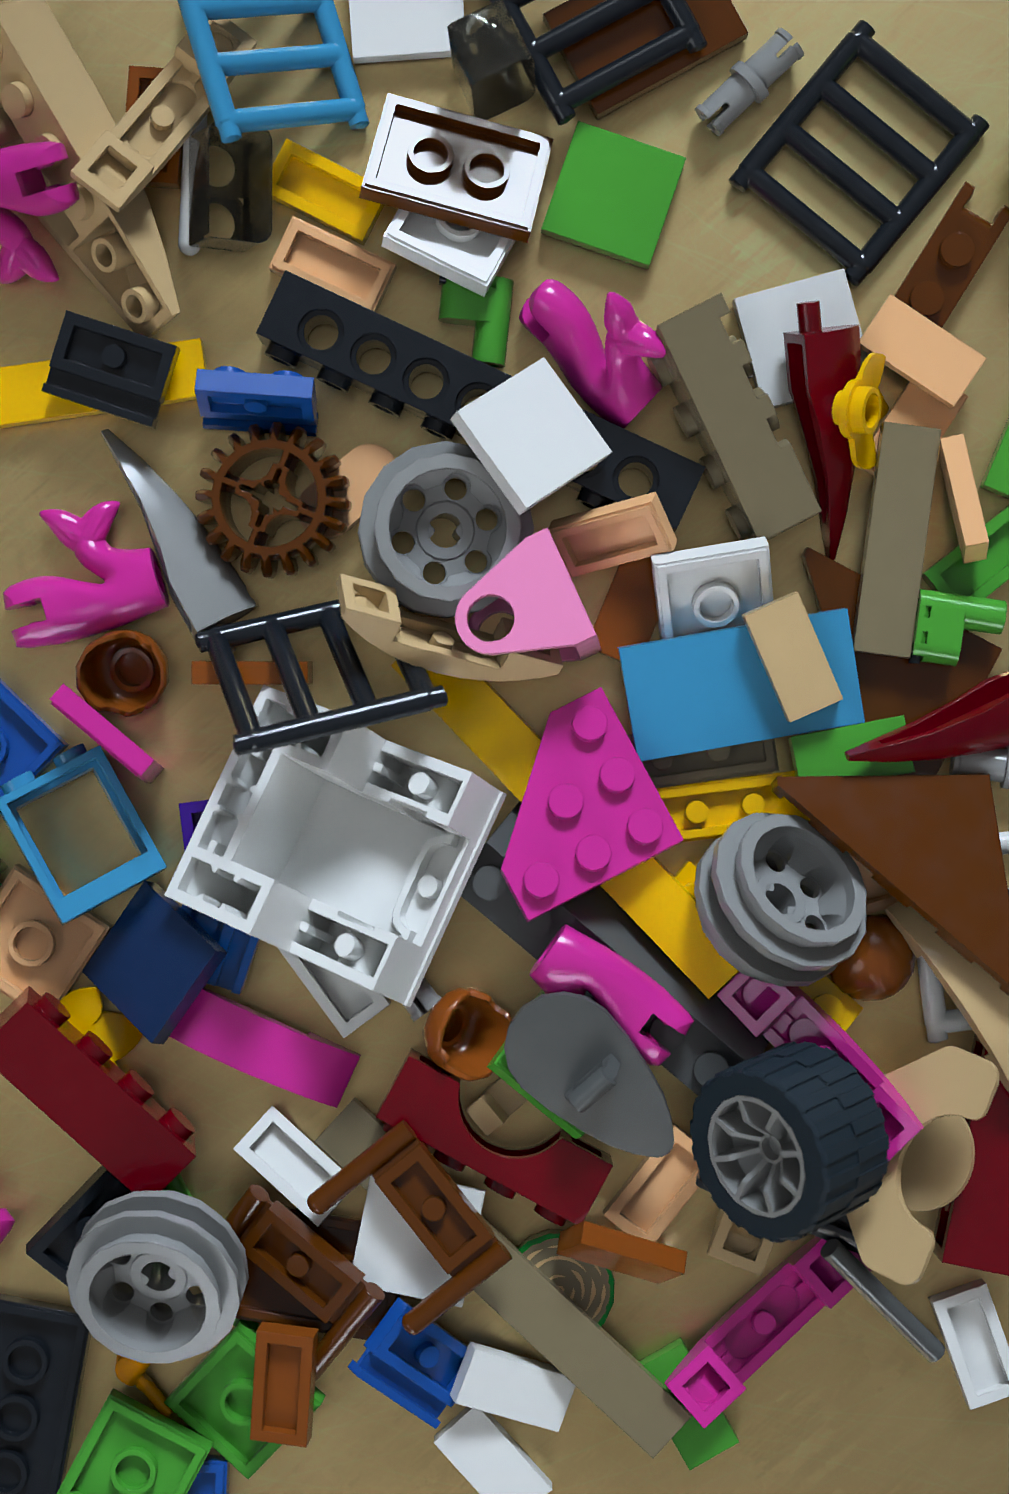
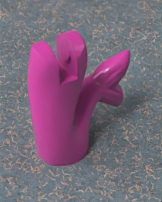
[0,141,80,284]
[519,279,666,428]
[3,501,169,648]
[529,924,694,1066]

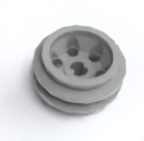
[358,441,534,618]
[694,813,867,986]
[66,1190,249,1363]

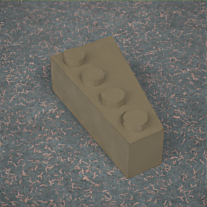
[647,293,821,540]

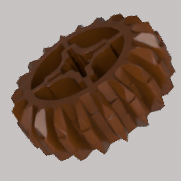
[195,422,352,579]

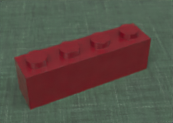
[0,986,196,1192]
[933,1034,1009,1276]

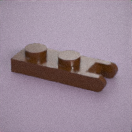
[894,181,1009,328]

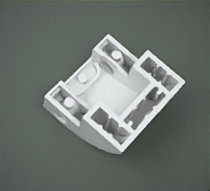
[164,685,507,1007]

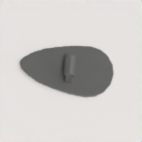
[504,991,674,1158]

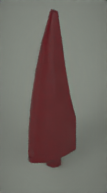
[783,301,861,560]
[844,671,1009,762]

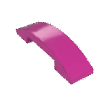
[717,972,924,1161]
[169,984,361,1108]
[664,1236,872,1429]

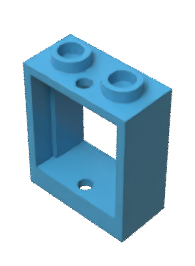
[0,743,167,926]

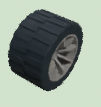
[690,1041,889,1243]

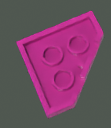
[500,687,684,923]

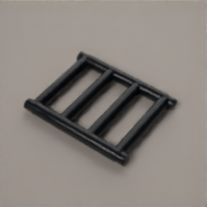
[489,0,708,125]
[729,20,990,286]
[195,599,448,756]

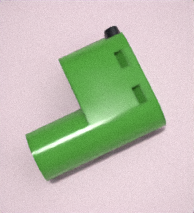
[438,276,514,368]
[909,589,1007,666]

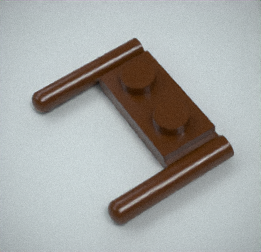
[307,1120,512,1335]
[225,1184,385,1381]

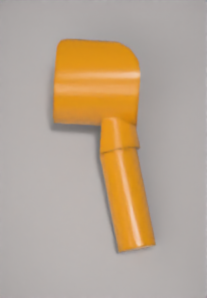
[115,1355,173,1417]

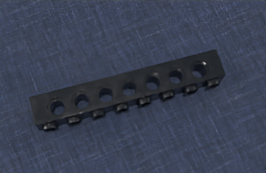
[256,270,706,532]

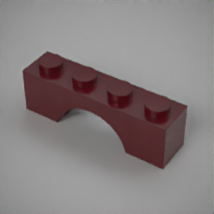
[376,1048,613,1226]

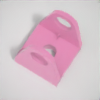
[455,527,602,663]

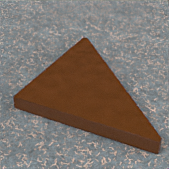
[801,547,1002,775]
[771,774,1009,995]

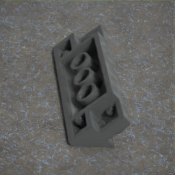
[461,801,769,1096]

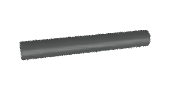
[820,1238,945,1363]

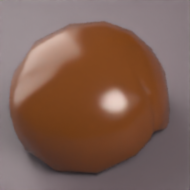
[76,629,169,717]
[830,914,916,1001]
[423,987,512,1081]

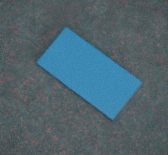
[617,608,865,761]

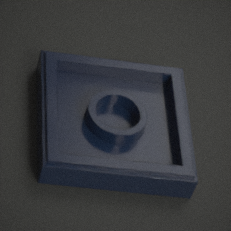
[82,881,228,1044]

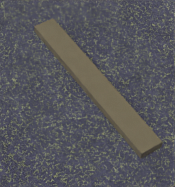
[314,1097,692,1458]

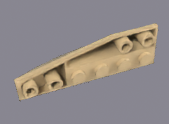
[0,0,180,338]

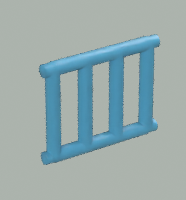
[177,0,369,143]

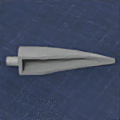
[101,429,257,652]

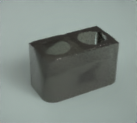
[447,0,536,120]
[189,122,272,252]

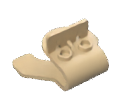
[846,1046,1000,1285]

